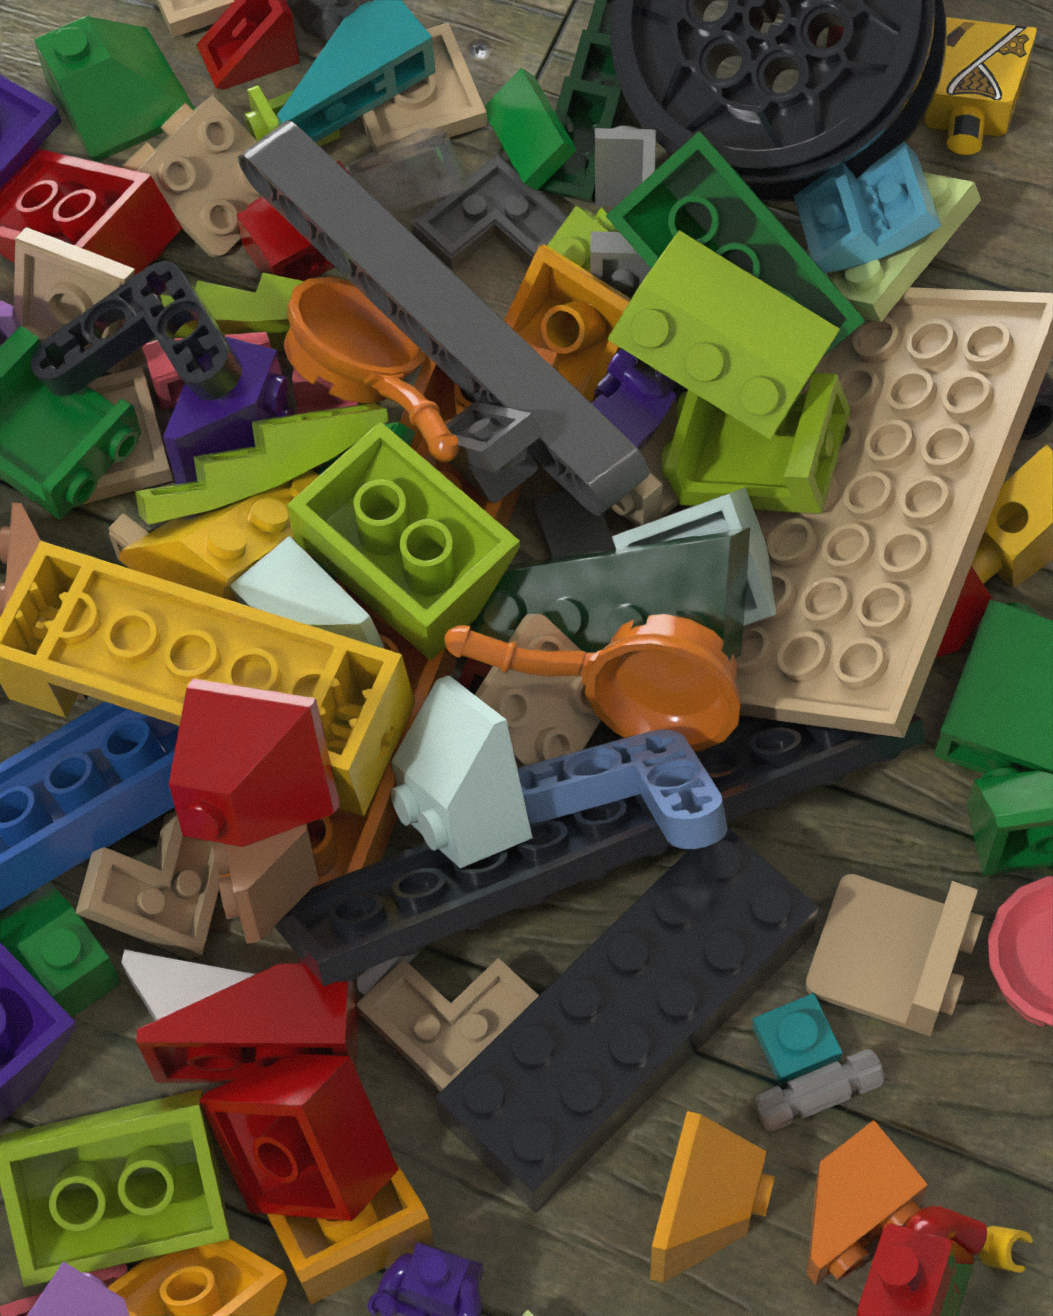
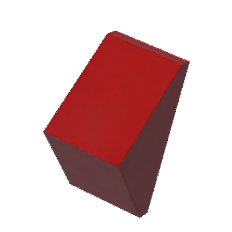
[196,0,300,90]

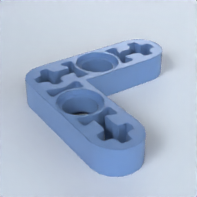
[517,730,728,849]

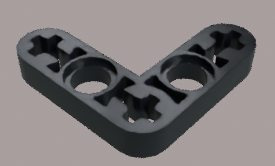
[31,261,242,401]

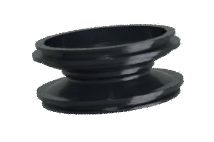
[610,0,947,202]

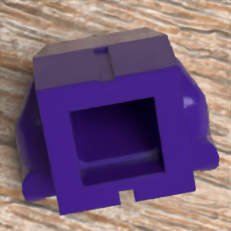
[591,349,679,451]
[368,1241,484,1316]

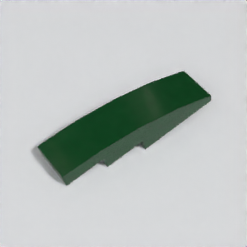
[539,0,627,203]

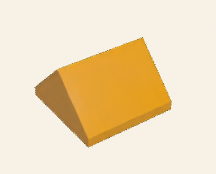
[504,244,631,403]
[267,1157,434,1305]

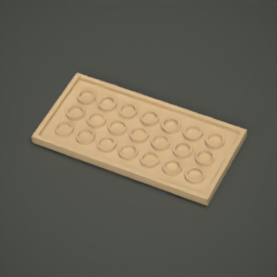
[736,287,1053,738]

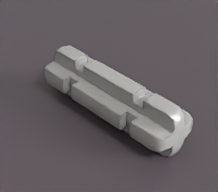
[754,1049,885,1132]

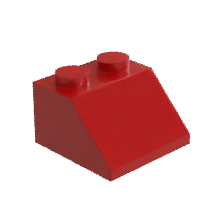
[199,1054,398,1221]

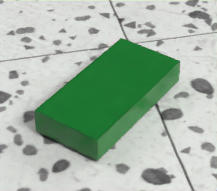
[484,68,577,191]

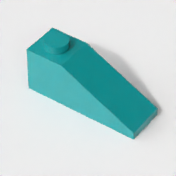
[277,0,436,143]

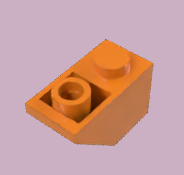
[807,1120,928,1286]

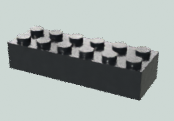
[435,826,819,1213]

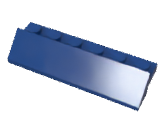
[0,702,179,911]

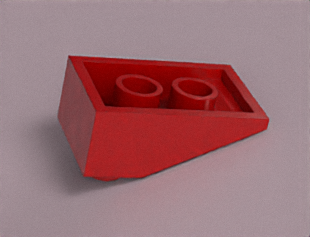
[0,148,182,276]
[136,958,359,1083]

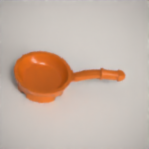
[283,277,459,463]
[444,614,741,751]

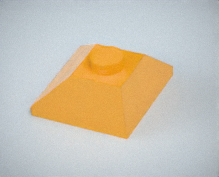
[650,1111,775,1283]
[107,1239,287,1316]

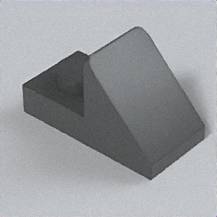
[446,401,544,503]

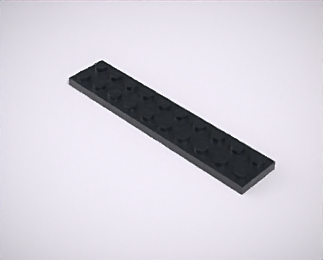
[275,714,925,986]

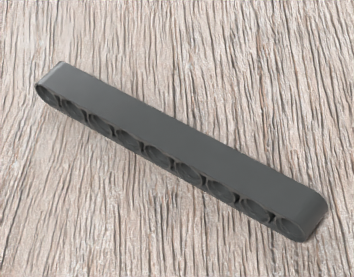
[238,120,650,516]

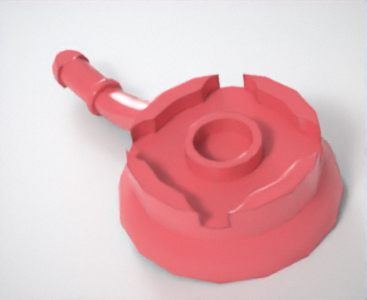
[988,876,1053,1027]

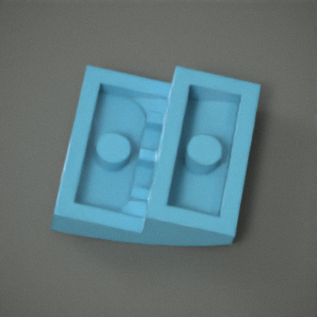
[794,142,941,273]

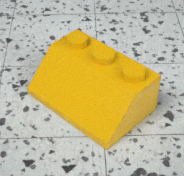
[119,469,320,603]

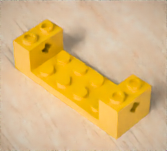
[0,541,416,816]

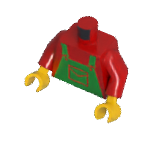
[856,1206,1033,1316]

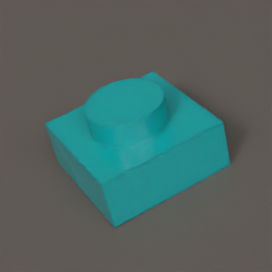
[752,993,842,1086]

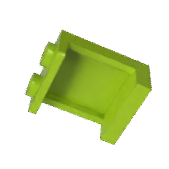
[661,373,851,514]

